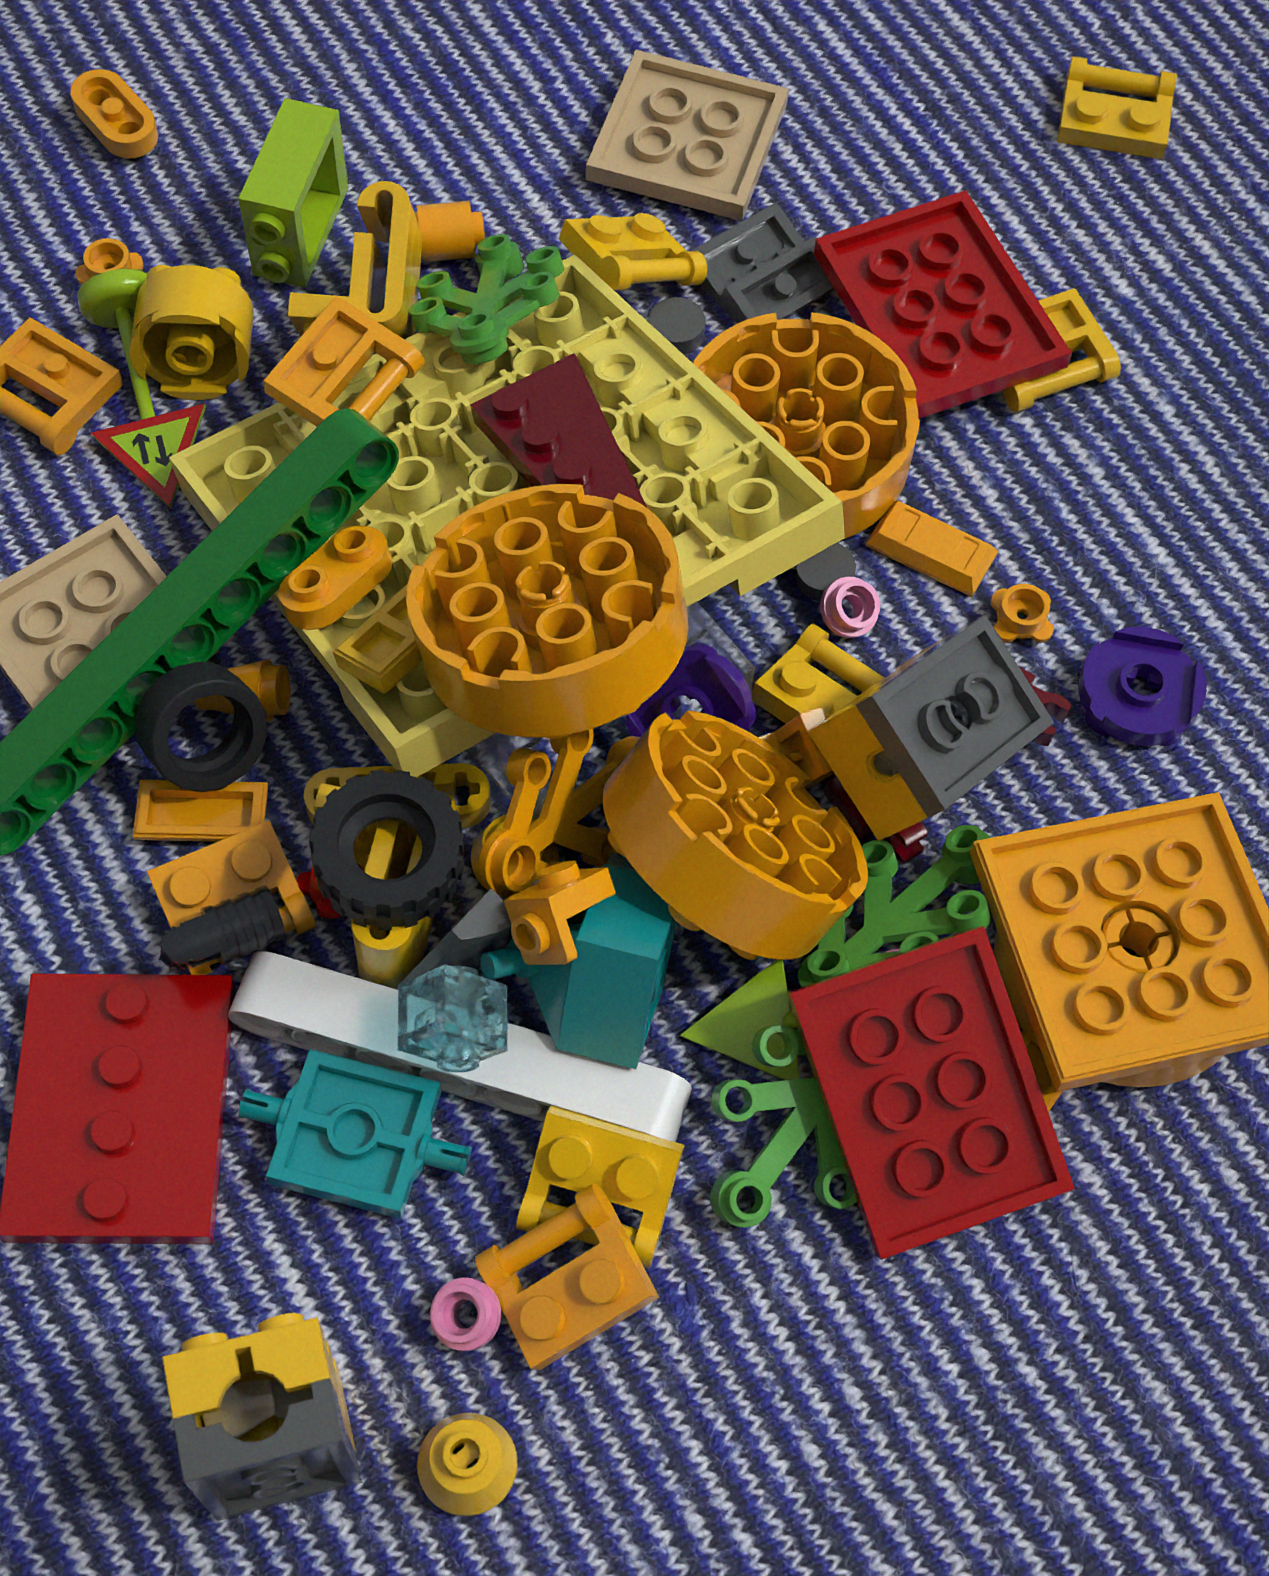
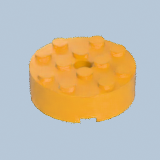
[693,312,920,539]
[406,484,689,740]
[602,710,868,960]

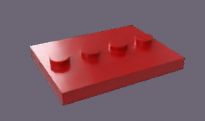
[814,190,1072,419]
[786,926,1075,1260]
[0,973,235,1244]

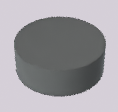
[649,297,706,354]
[794,543,856,602]

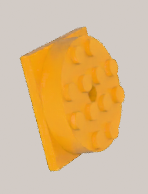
[969,792,1269,1092]

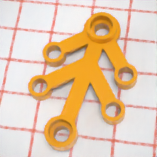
[478,728,640,896]

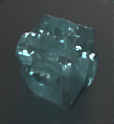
[397,965,508,1073]

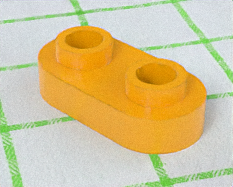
[70,69,158,158]
[278,526,393,630]

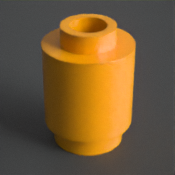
[414,201,485,263]

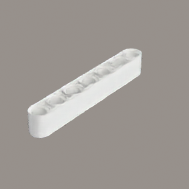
[228,951,692,1142]

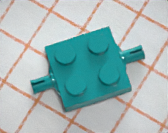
[238,1049,472,1219]

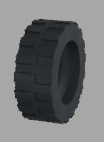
[309,769,464,930]

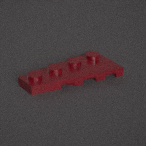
[470,353,647,508]

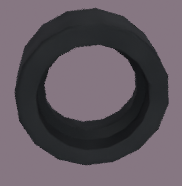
[135,661,267,792]

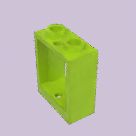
[238,98,349,288]

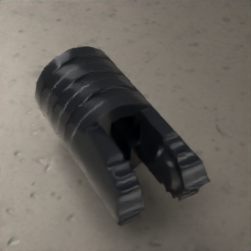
[159,885,286,972]

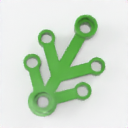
[409,234,564,364]
[798,825,991,988]
[710,1025,857,1228]

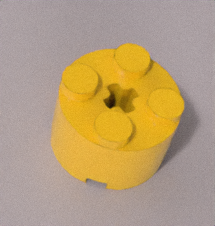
[129,265,254,400]

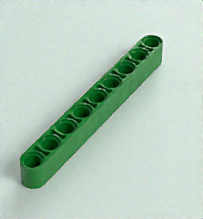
[0,408,399,855]

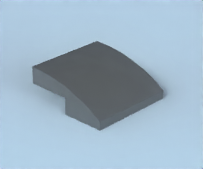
[691,202,835,323]
[398,878,539,994]

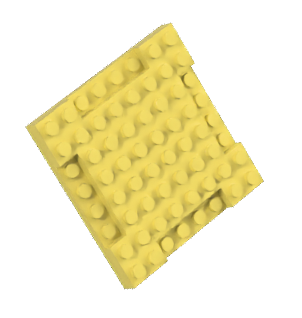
[169,254,845,777]

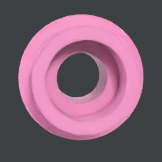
[820,577,880,638]
[430,1278,501,1351]

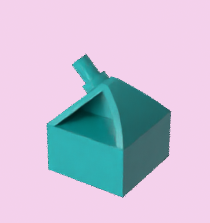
[480,864,677,1069]

